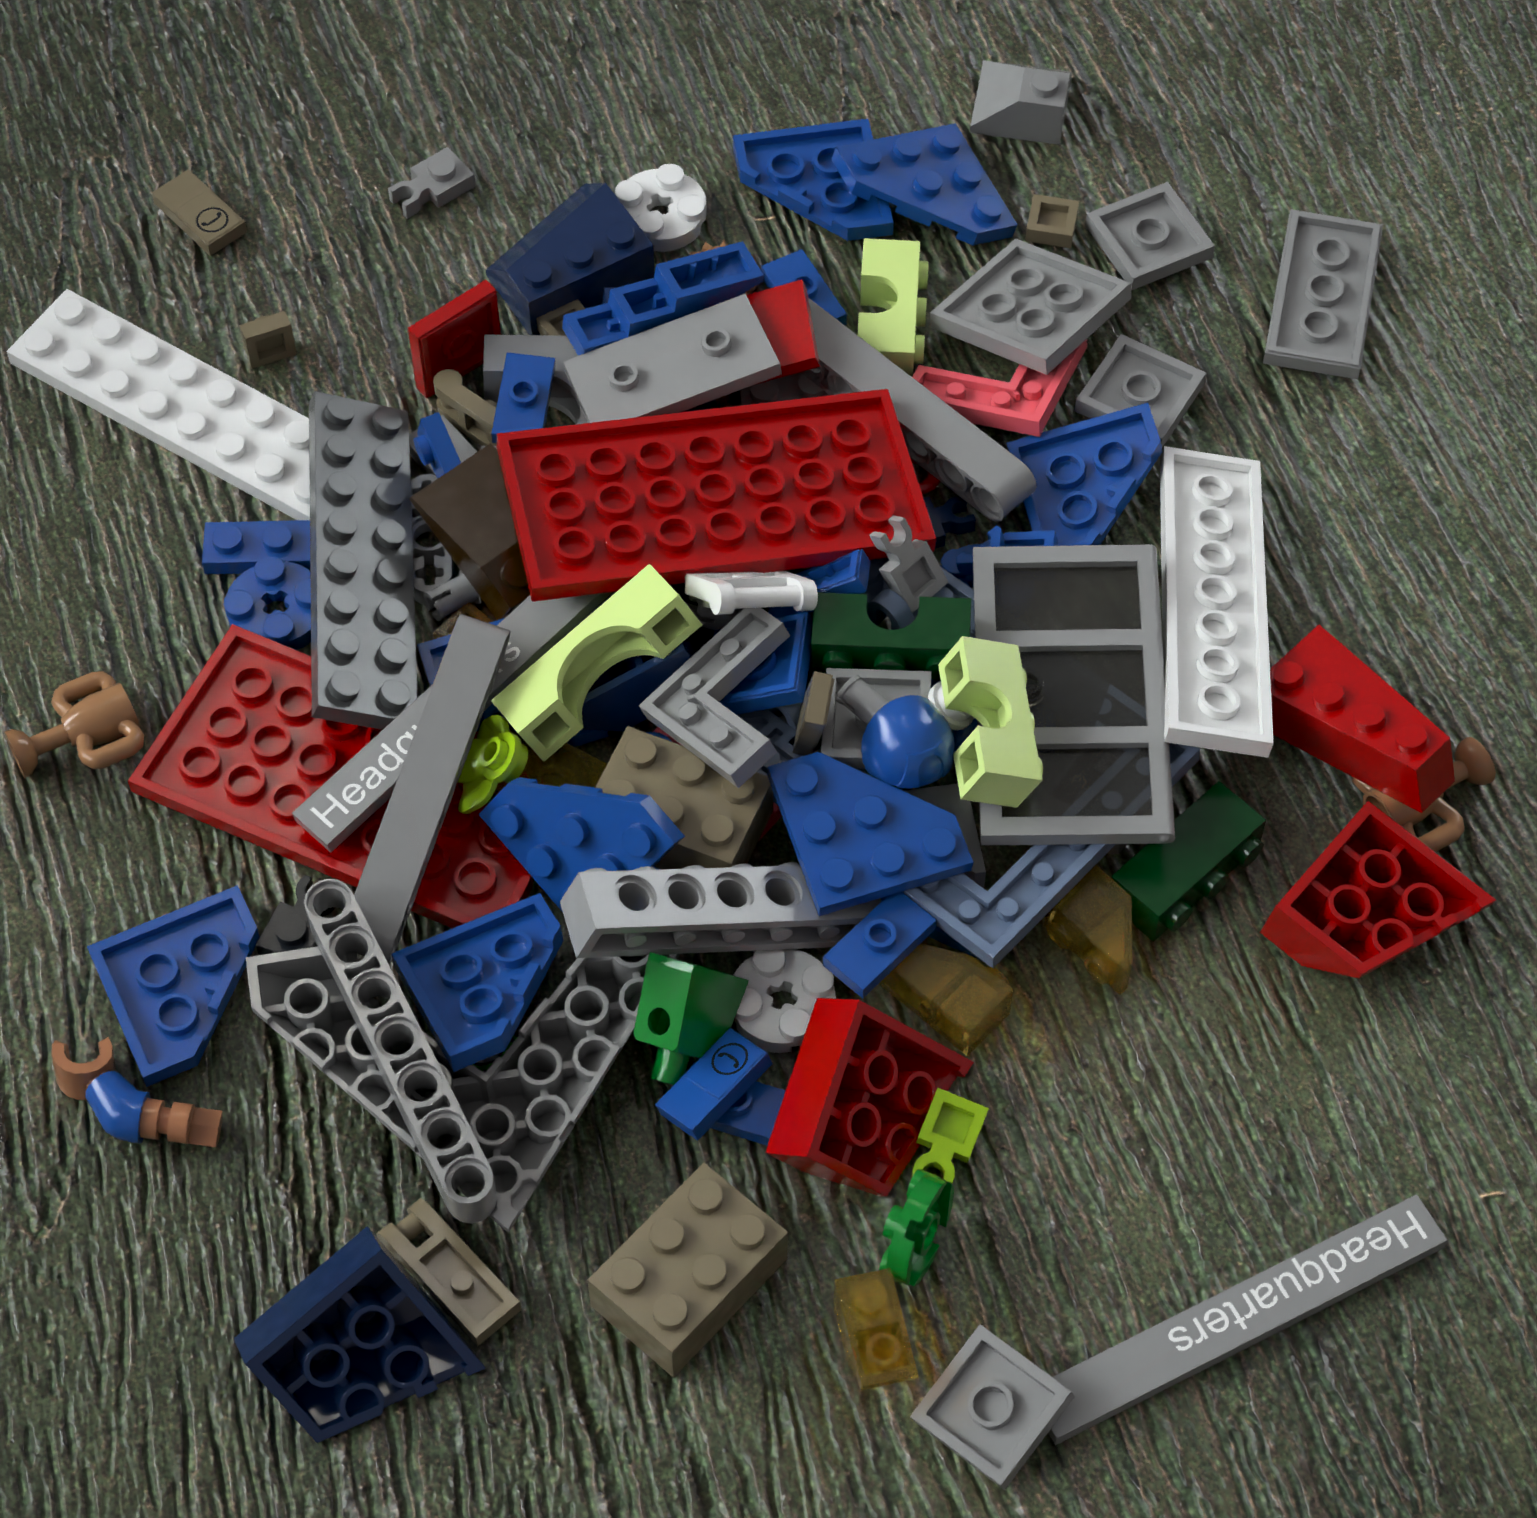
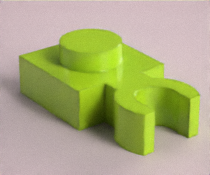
[911,1088,989,1183]

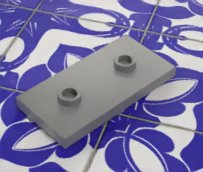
[1263,209,1383,380]
[563,294,782,423]

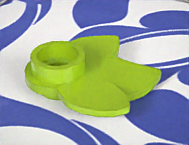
[458,715,528,814]

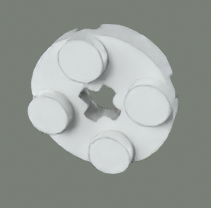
[615,164,707,252]
[734,949,836,1053]

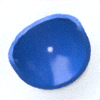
[861,695,955,788]

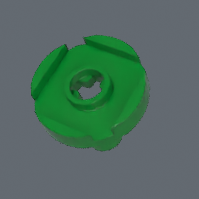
[879,1169,954,1287]

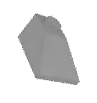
[970,60,1072,145]

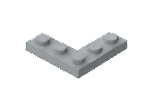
[638,608,790,788]

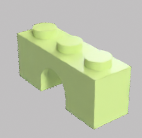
[857,238,929,377]
[938,636,1043,808]

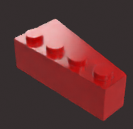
[1270,624,1455,813]

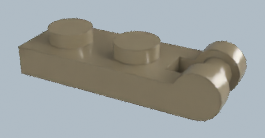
[433,369,497,446]
[376,1198,521,1346]

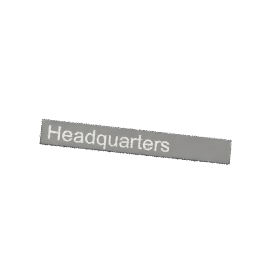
[292,592,613,853]
[1048,1194,1448,1445]

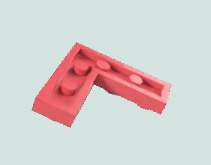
[912,339,1087,437]

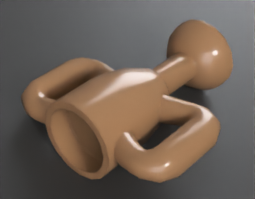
[4,671,144,778]
[1351,737,1496,853]

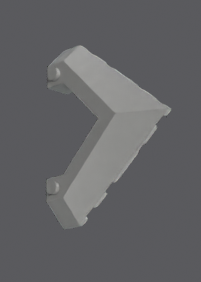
[246,946,680,1233]

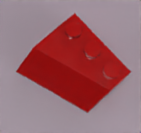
[1260,801,1496,978]
[765,998,974,1197]

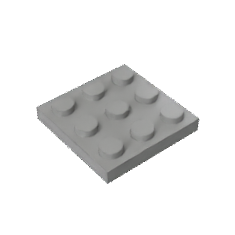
[930,238,1132,375]

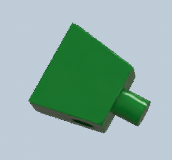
[634,952,749,1085]

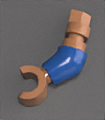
[51,1037,223,1147]

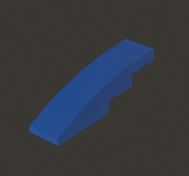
[562,241,764,356]

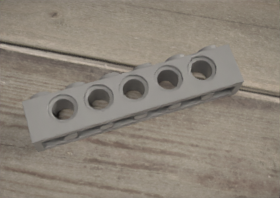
[560,862,881,958]

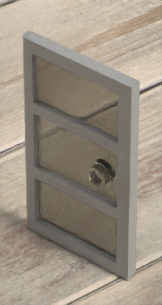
[973,544,1175,845]

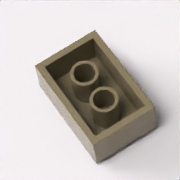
[595,726,773,869]
[587,1162,788,1378]

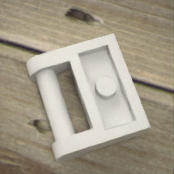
[685,571,818,615]

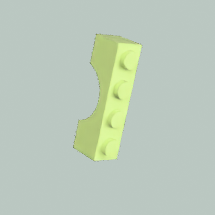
[491,564,703,762]

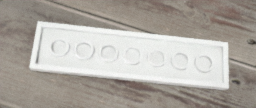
[6,289,310,520]
[1160,446,1274,758]

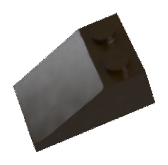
[409,443,530,620]

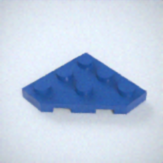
[733,119,894,241]
[831,123,1018,246]
[1006,403,1162,546]
[767,752,974,916]
[478,777,685,912]
[87,885,260,1087]
[391,893,564,1072]

